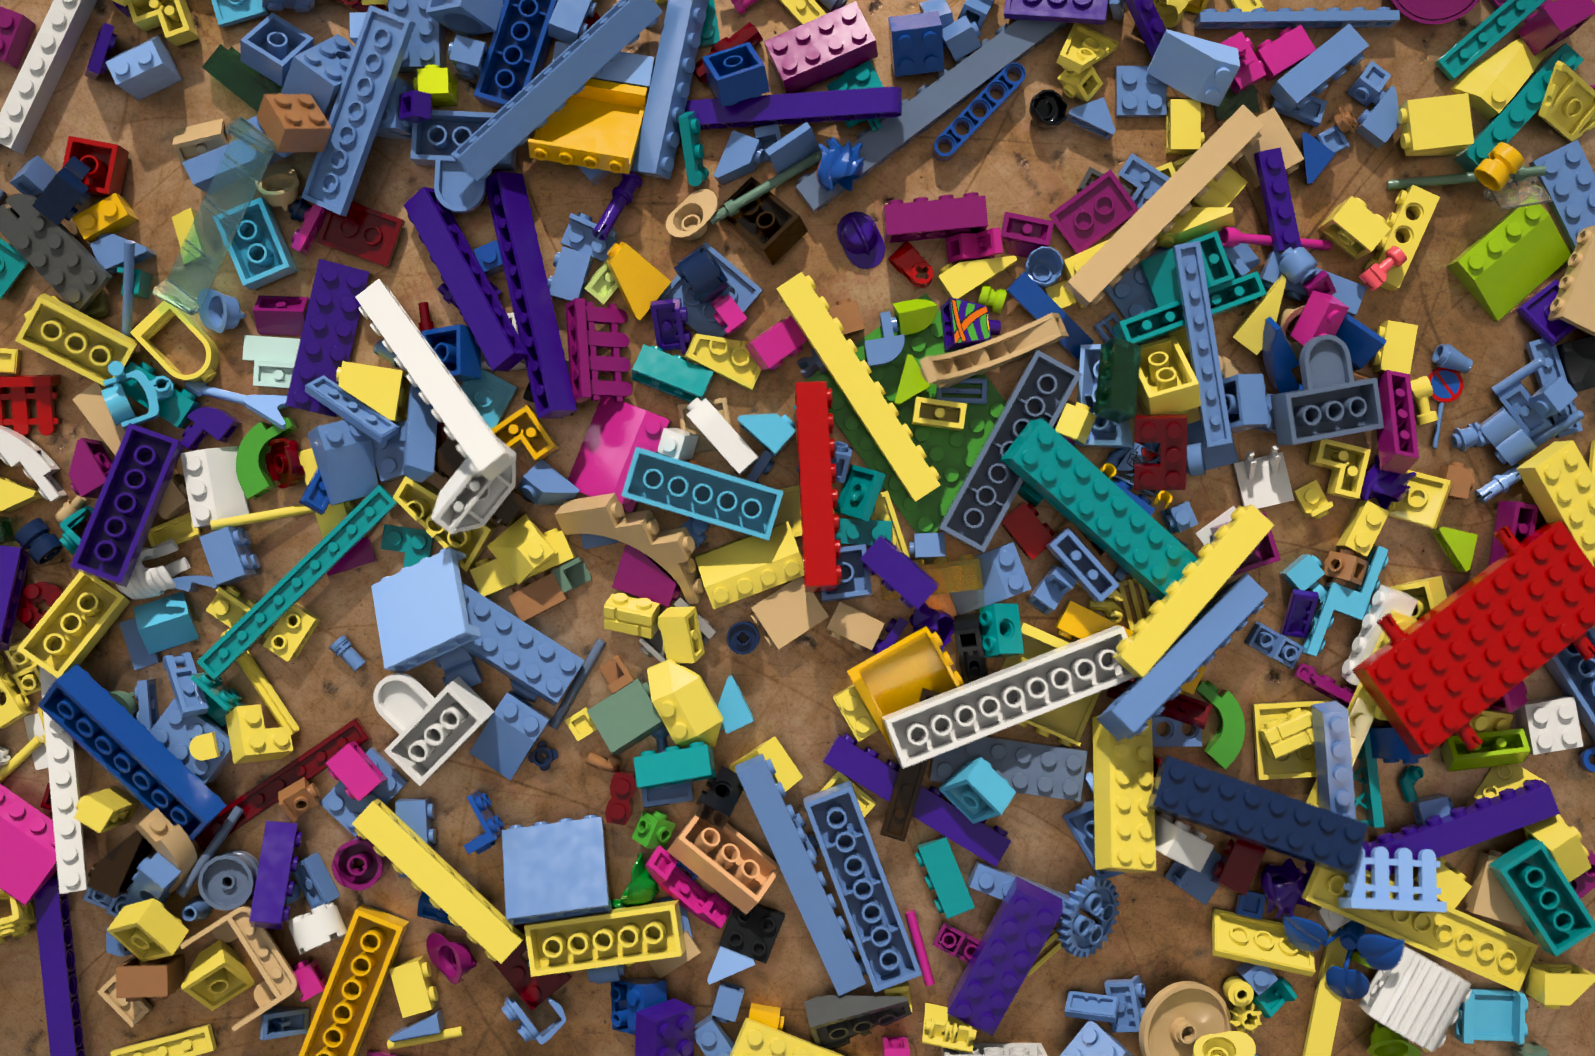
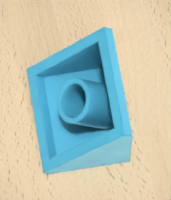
[133,591,200,655]

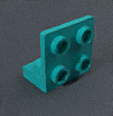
[190,672,246,728]

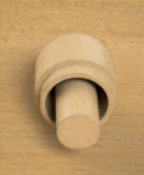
[55,495,86,524]

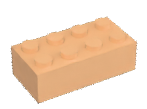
[667,812,781,914]

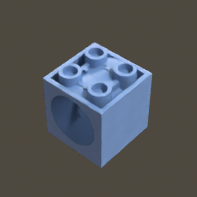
[425,0,504,37]

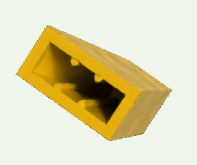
[606,242,671,321]

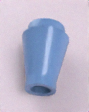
[1432,344,1473,373]
[182,896,211,921]

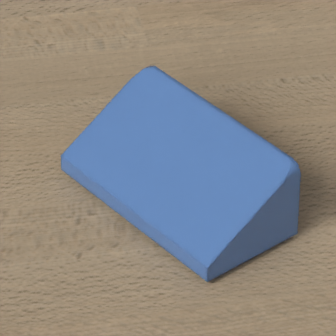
[293,853,340,909]

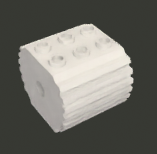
[1358,945,1471,1052]

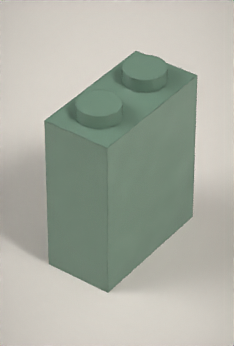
[587,678,665,756]

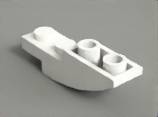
[0,425,67,502]

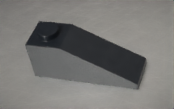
[954,613,988,685]

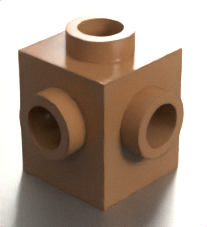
[1324,549,1368,587]

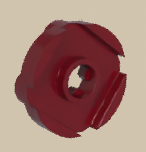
[266,438,305,489]
[17,582,64,630]

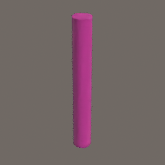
[905,910,935,986]

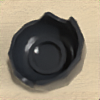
[1029,90,1068,128]

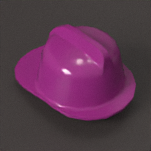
[426,933,477,985]

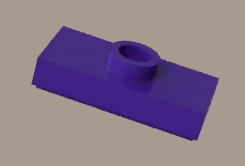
[1280,589,1319,638]

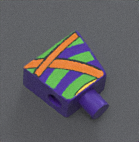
[940,298,1001,352]

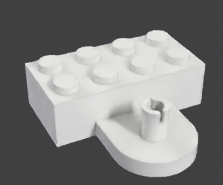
[373,673,494,786]

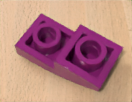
[932,922,981,963]

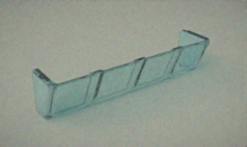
[152,117,277,315]

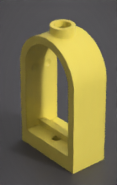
[130,298,219,383]

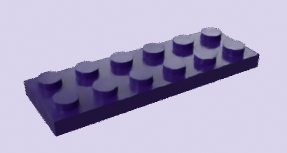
[285,259,369,417]

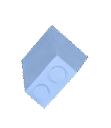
[106,34,183,101]

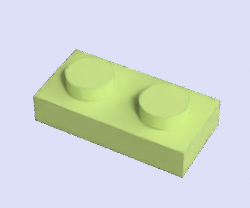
[583,256,618,305]

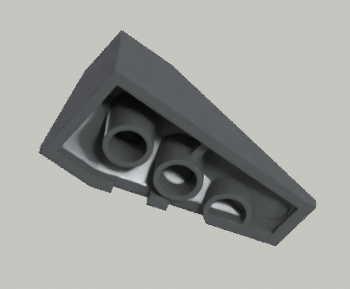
[804,995,912,1050]

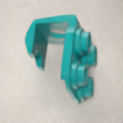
[59,506,94,555]

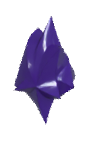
[909,602,954,653]

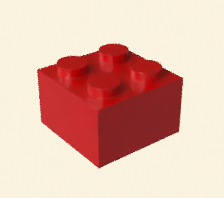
[62,136,129,198]

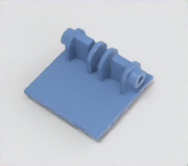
[1164,849,1222,905]

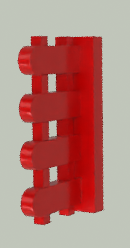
[0,374,61,436]

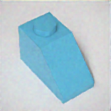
[717,674,754,734]

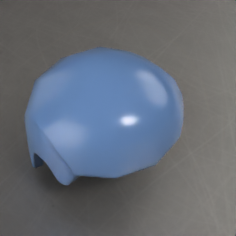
[1025,246,1064,287]

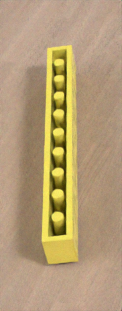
[776,272,941,502]

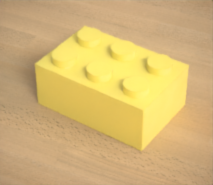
[1126,336,1201,415]

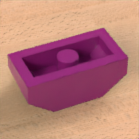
[1001,212,1054,258]

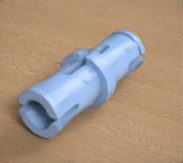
[1475,463,1522,504]

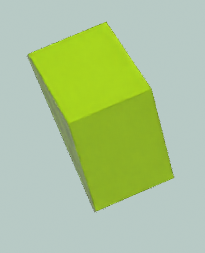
[894,354,930,406]
[1431,527,1478,572]

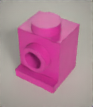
[711,295,748,337]
[293,959,328,1002]

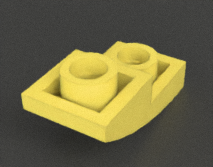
[4,640,41,696]

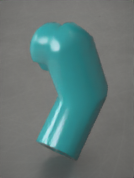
[1399,765,1424,803]

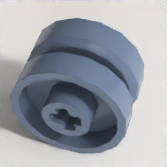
[198,849,259,911]

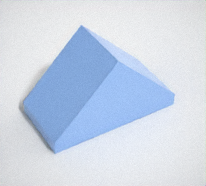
[707,946,756,985]

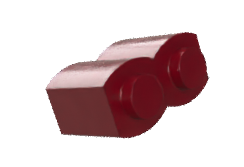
[605,769,637,825]

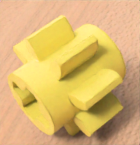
[1229,1003,1262,1033]

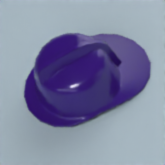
[837,211,885,269]

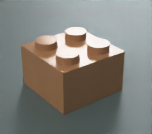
[256,93,332,153]
[116,954,185,1002]

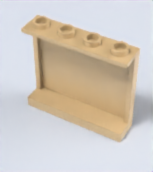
[1548,225,1595,336]

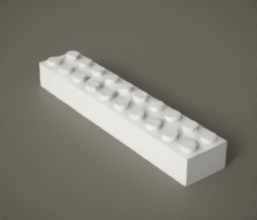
[882,625,1135,769]

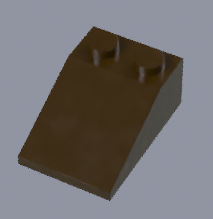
[716,176,808,265]
[87,830,153,898]

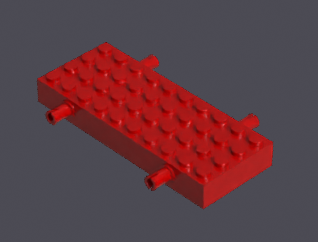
[1352,521,1595,755]

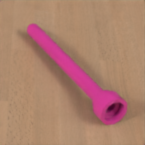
[1219,227,1332,250]

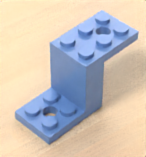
[243,34,355,158]

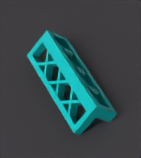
[1353,726,1384,828]

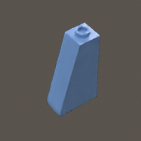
[182,135,283,195]

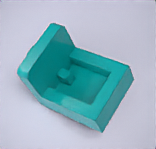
[1252,977,1297,1018]

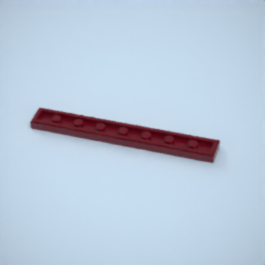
[195,718,371,852]

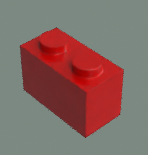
[1000,502,1055,560]

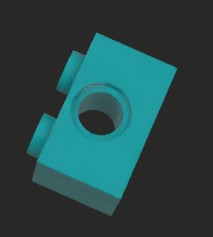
[979,604,1024,658]

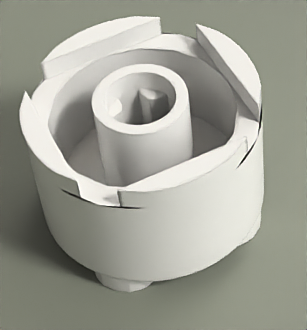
[288,902,347,955]

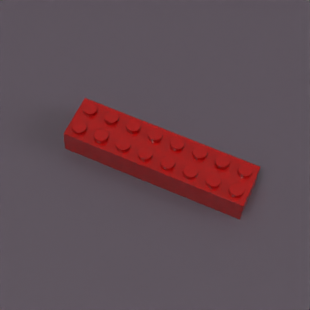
[795,381,842,592]

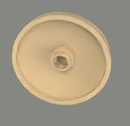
[1139,981,1232,1056]

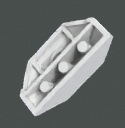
[431,438,517,535]

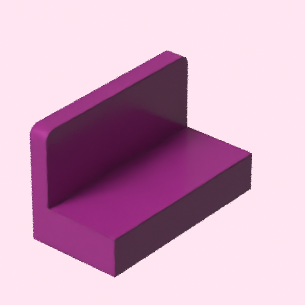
[253,295,309,336]

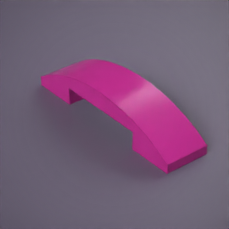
[645,845,733,929]

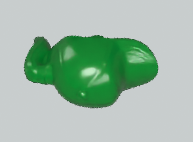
[611,853,659,909]

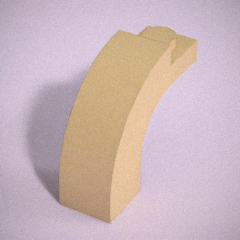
[135,808,198,894]

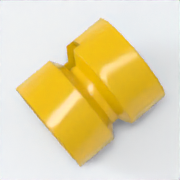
[1474,142,1525,192]

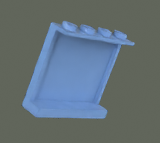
[502,815,612,926]

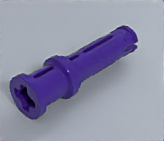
[592,171,643,241]

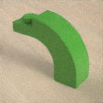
[236,417,299,500]
[1195,680,1245,770]

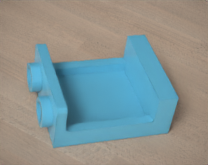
[1455,987,1528,1045]

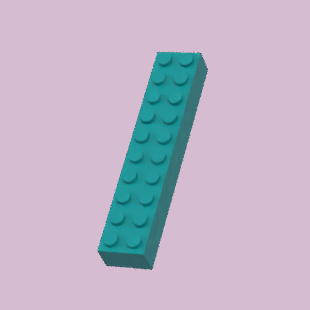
[1000,419,1211,621]

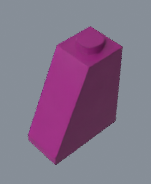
[612,544,681,607]

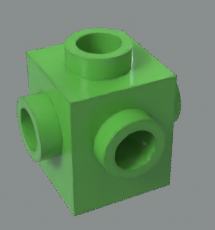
[632,809,676,850]

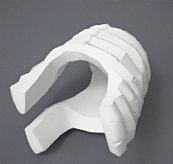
[115,538,191,600]

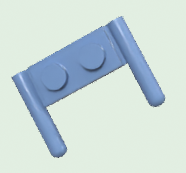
[1492,357,1584,447]

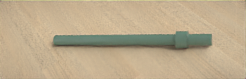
[709,145,830,225]
[1387,165,1546,190]

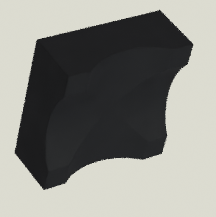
[1556,336,1595,392]
[719,903,785,964]

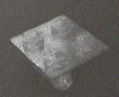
[1483,176,1552,210]

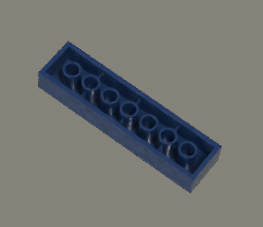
[1147,756,1368,875]

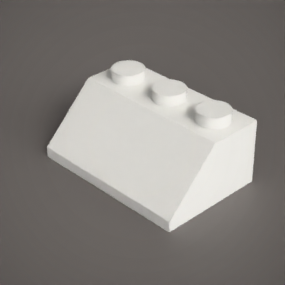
[180,446,251,528]

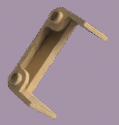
[179,906,298,1032]

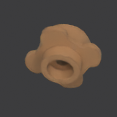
[1334,106,1357,133]

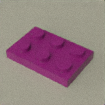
[1049,169,1139,254]

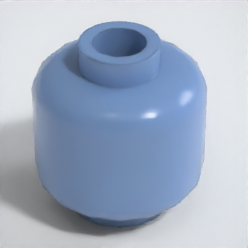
[1279,247,1317,285]

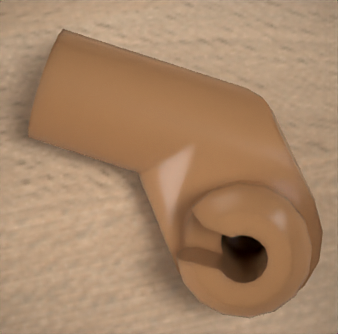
[585,752,621,773]

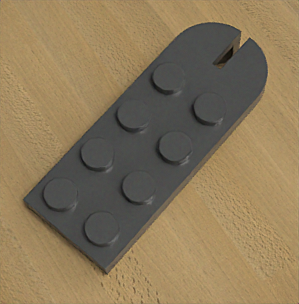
[0,194,113,313]

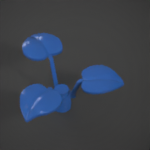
[1282,915,1405,1000]

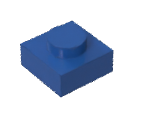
[1235,890,1266,920]

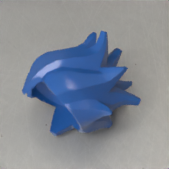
[816,137,865,192]

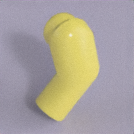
[1088,598,1123,623]

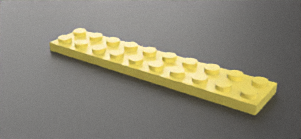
[1302,865,1538,992]

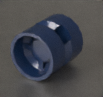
[14,518,64,565]
[726,621,760,655]

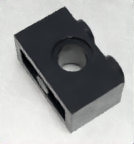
[696,766,744,829]

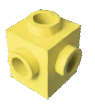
[1057,66,1103,102]

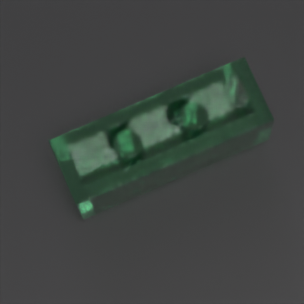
[202,44,282,112]
[1094,337,1141,424]

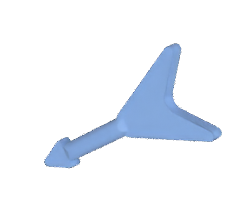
[184,382,289,429]

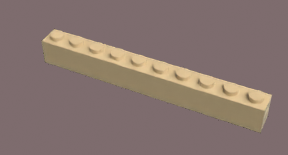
[1064,104,1265,308]

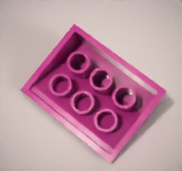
[568,397,672,513]
[0,784,57,906]

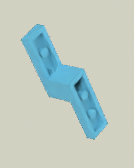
[1302,546,1389,657]

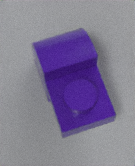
[181,407,241,450]

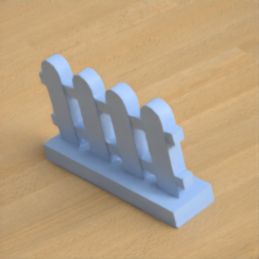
[1339,847,1447,912]

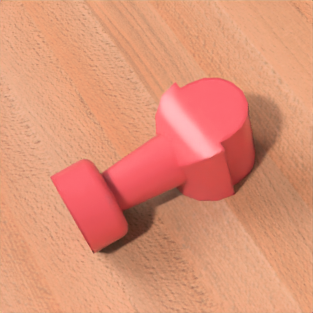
[1359,246,1407,292]

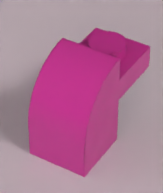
[946,228,1003,263]

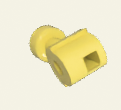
[1411,376,1439,425]

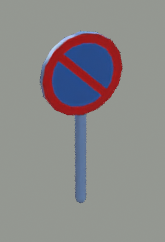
[1428,367,1464,449]

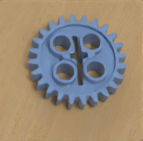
[1057,875,1120,958]

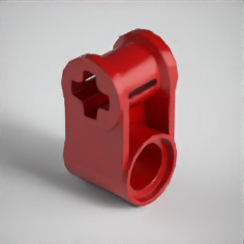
[888,241,933,289]

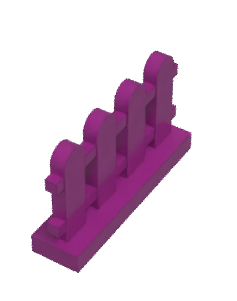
[565,298,633,403]

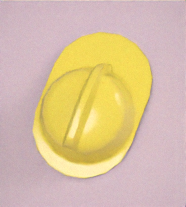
[1193,1031,1256,1056]

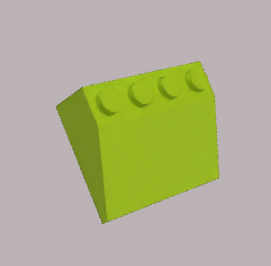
[1447,195,1571,322]

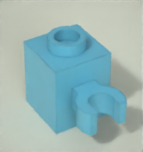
[1279,554,1328,600]

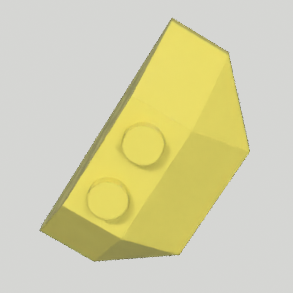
[647,659,724,749]

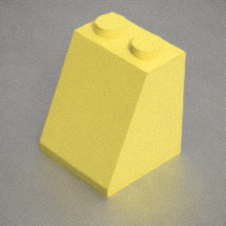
[1397,93,1474,156]
[336,361,410,423]

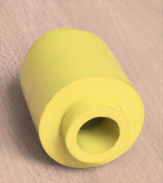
[1223,976,1254,1007]

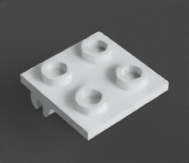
[1233,445,1294,509]

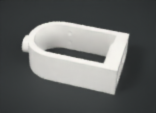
[686,398,759,476]

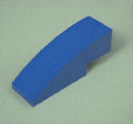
[1262,317,1300,394]

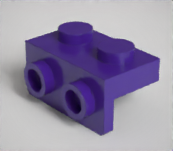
[650,298,692,354]

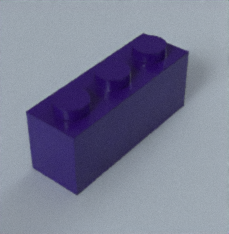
[860,535,940,610]

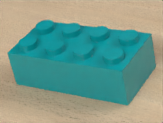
[1488,837,1595,957]

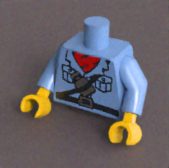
[1100,442,1172,508]

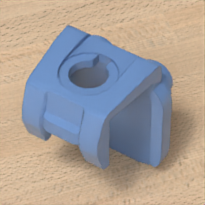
[501,997,566,1045]

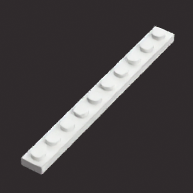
[39,666,89,894]

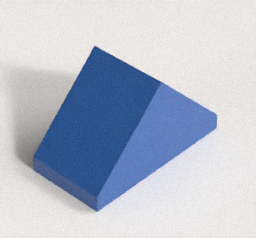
[1302,132,1336,185]

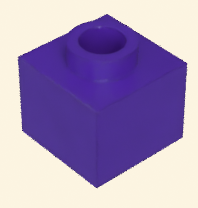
[399,90,432,123]

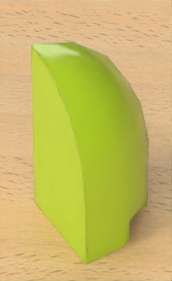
[892,299,938,335]

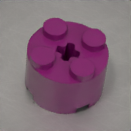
[332,836,389,891]

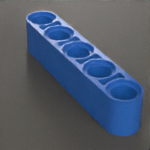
[932,62,1026,162]

